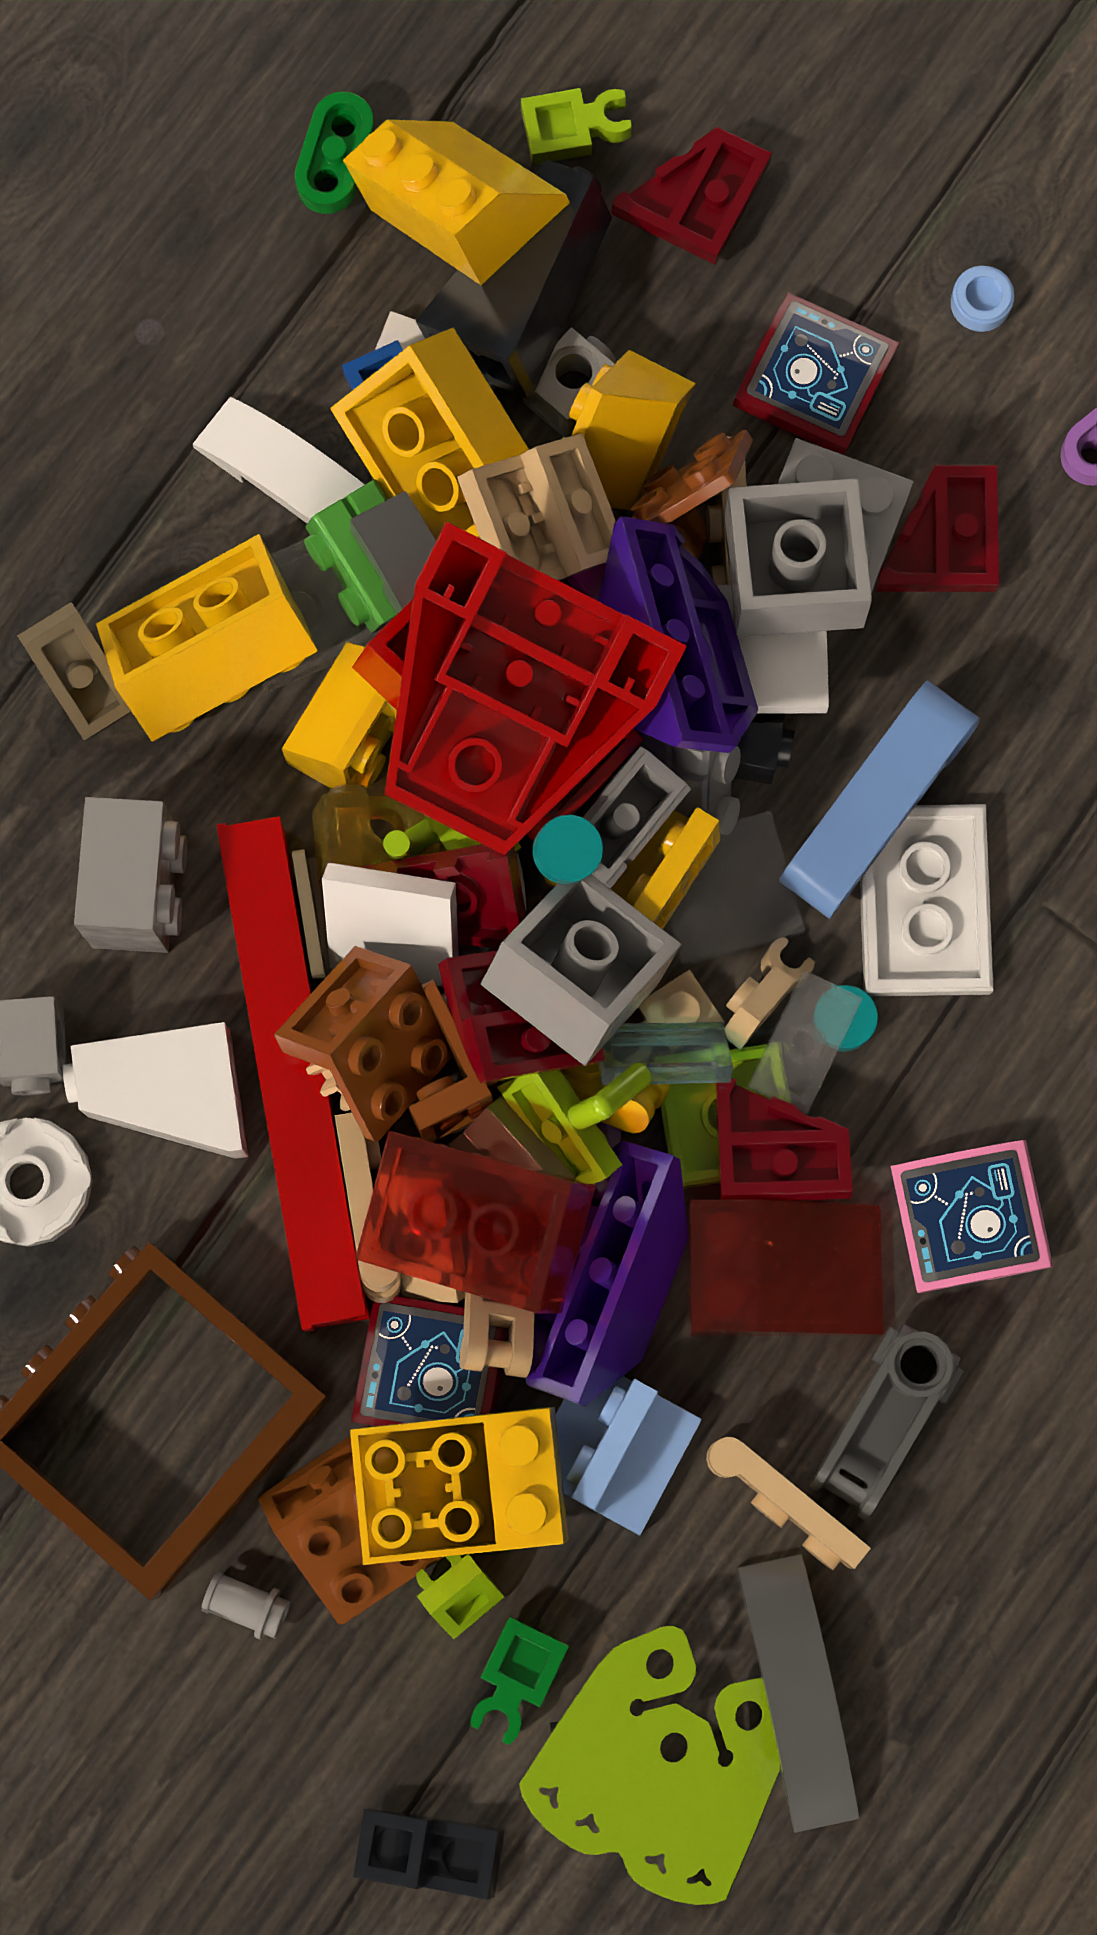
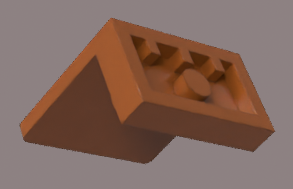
[631,429,753,560]
[274,946,453,1142]
[409,979,499,1147]
[257,1425,445,1624]

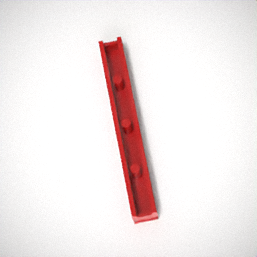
[216,816,370,1334]

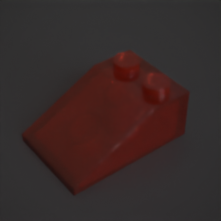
[355,1131,596,1314]
[687,1200,883,1336]

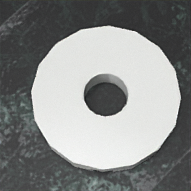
[0,1118,93,1247]

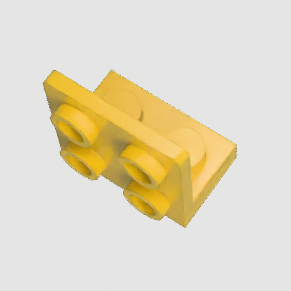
[544,774,720,930]

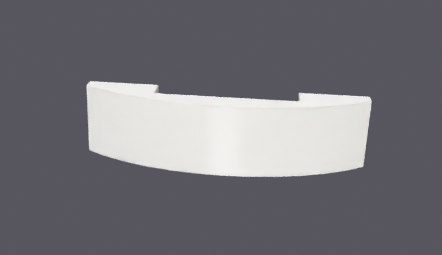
[193,397,365,523]

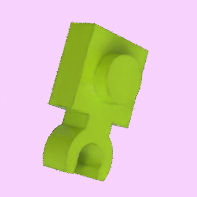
[521,88,632,165]

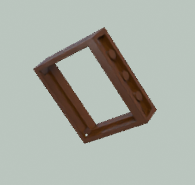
[0,1242,330,1600]

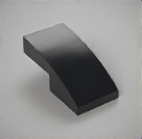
[353,1808,505,1900]

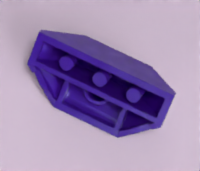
[598,516,759,753]
[526,1140,689,1407]

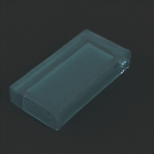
[598,1022,733,1085]

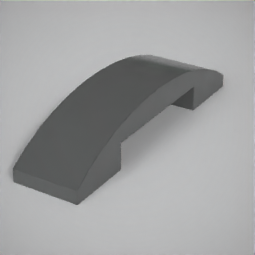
[737,1554,859,1833]

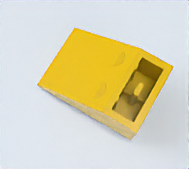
[350,1407,569,1565]

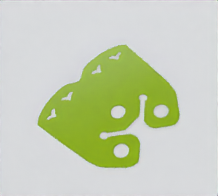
[519,1626,781,1905]

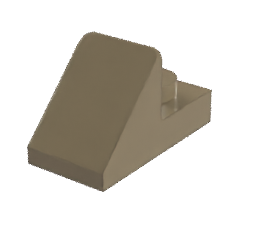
[17,602,131,740]

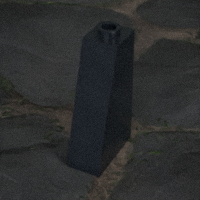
[415,160,612,399]

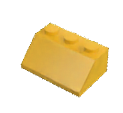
[343,119,570,285]
[330,327,529,541]
[96,534,318,742]

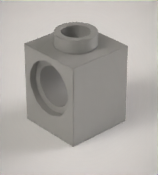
[522,327,616,438]
[0,996,67,1095]

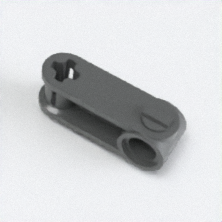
[808,1323,964,1521]

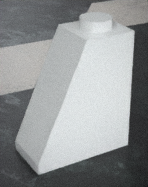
[63,1022,248,1159]

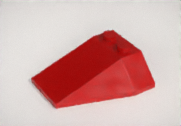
[384,521,687,855]

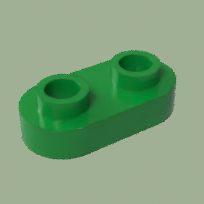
[295,92,374,214]

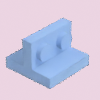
[556,1376,702,1536]

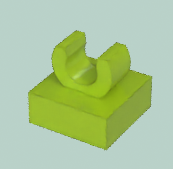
[416,1554,504,1639]

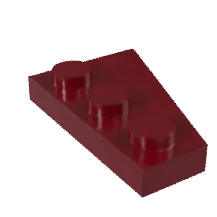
[360,844,527,948]

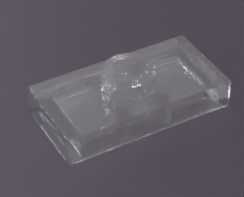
[747,970,863,1115]

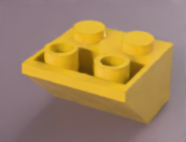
[562,350,696,510]
[282,642,397,800]

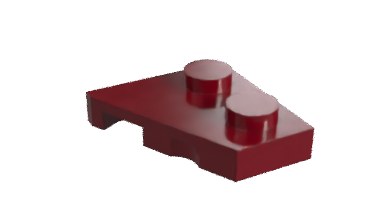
[611,127,772,265]
[876,465,999,592]
[715,1075,853,1202]

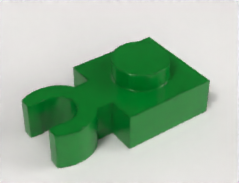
[471,1616,569,1745]

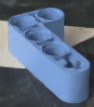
[779,680,980,919]

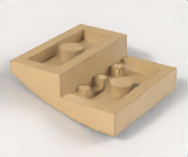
[457,433,616,581]

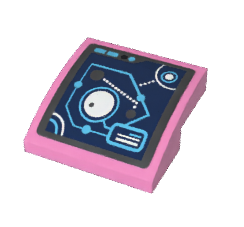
[891,1140,1054,1293]

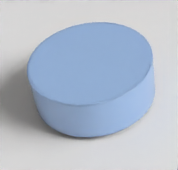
[950,266,1014,332]

